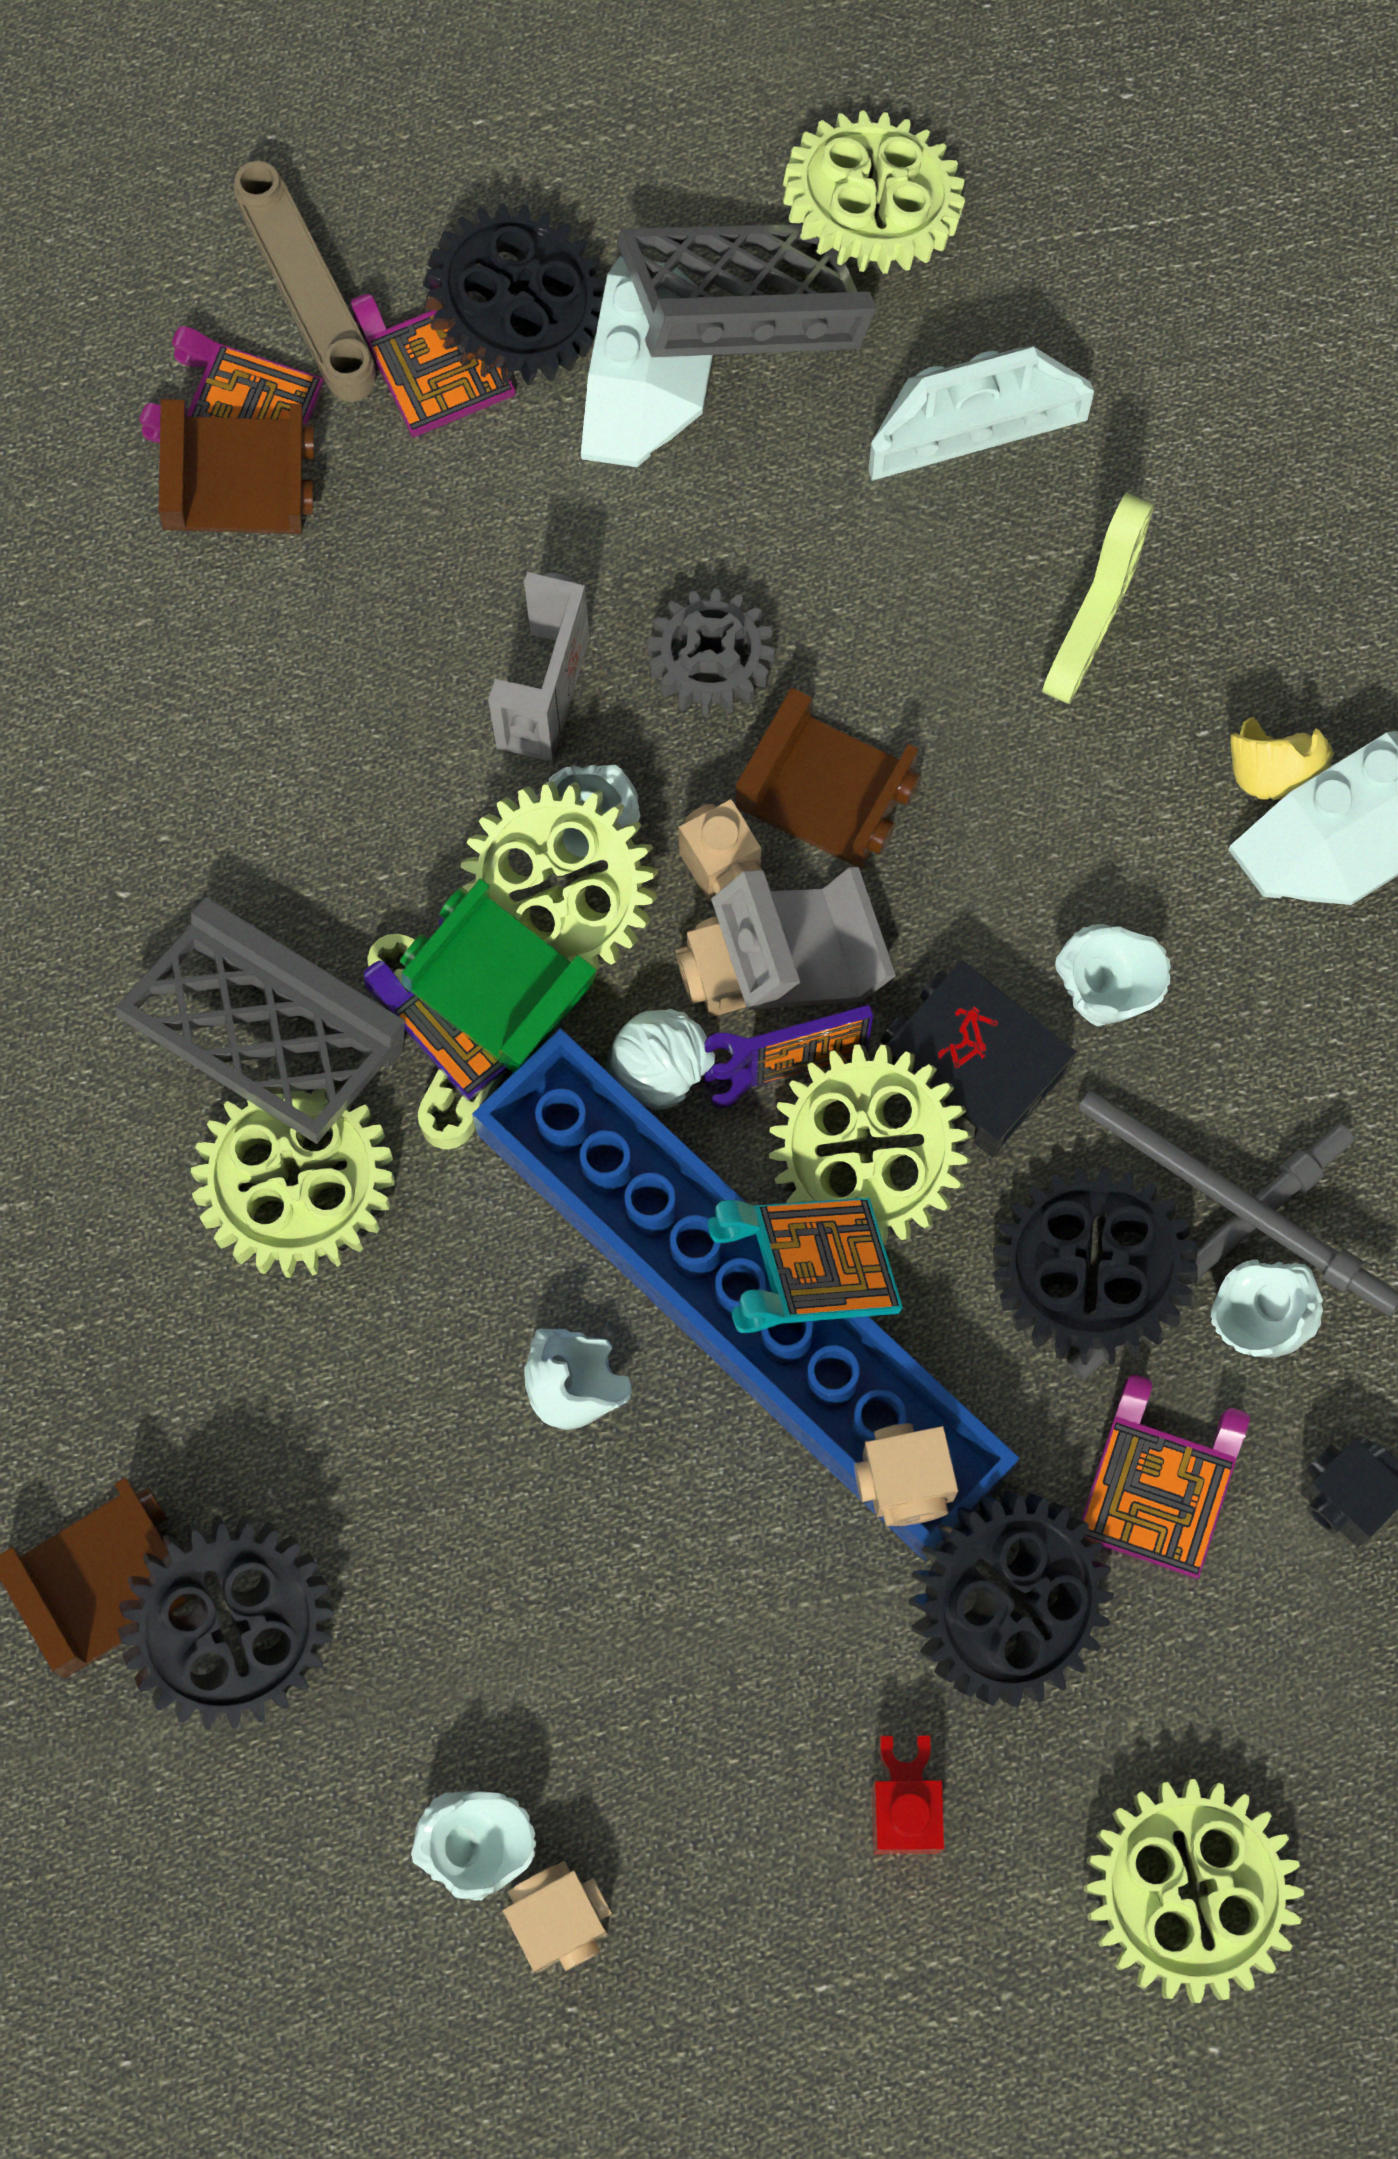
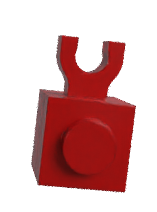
[871,1735,944,1855]

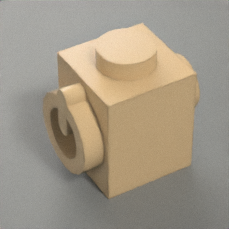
[679,799,762,902]
[675,916,746,1018]
[854,1424,958,1526]
[503,1861,612,1973]

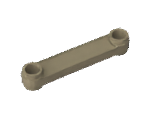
[233,161,376,402]

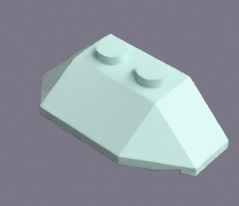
[581,257,713,467]
[869,347,1094,481]
[1228,731,1398,905]

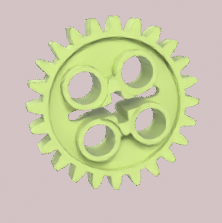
[783,111,965,274]
[461,781,658,970]
[769,1044,972,1245]
[191,1076,395,1278]
[1084,1779,1304,2003]

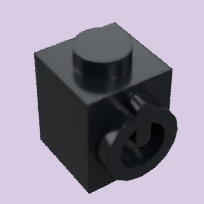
[1301,1437,1398,1548]

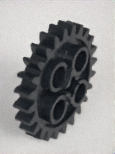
[423,203,606,385]
[993,1167,1198,1365]
[909,1491,1114,1707]
[117,1515,334,1729]

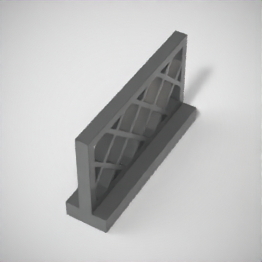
[617,224,877,358]
[116,897,405,1144]

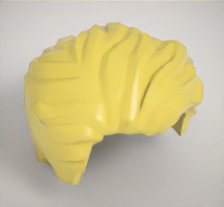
[1231,717,1334,800]

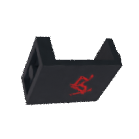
[880,960,1077,1158]

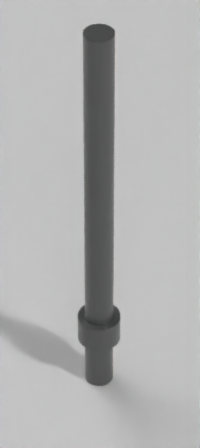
[1078,1090,1398,1317]
[1066,1123,1355,1381]

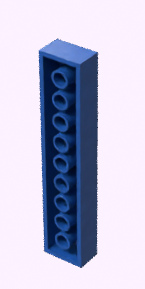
[472,1028,1020,1563]

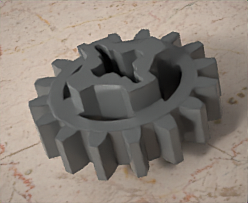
[647,589,775,716]

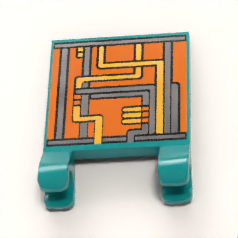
[707,1198,903,1333]

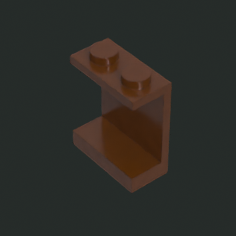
[158,399,314,534]
[735,687,922,869]
[0,1477,198,1679]

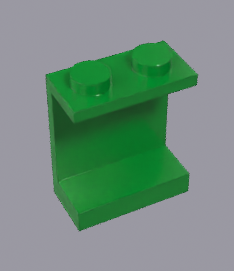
[400,878,597,1073]

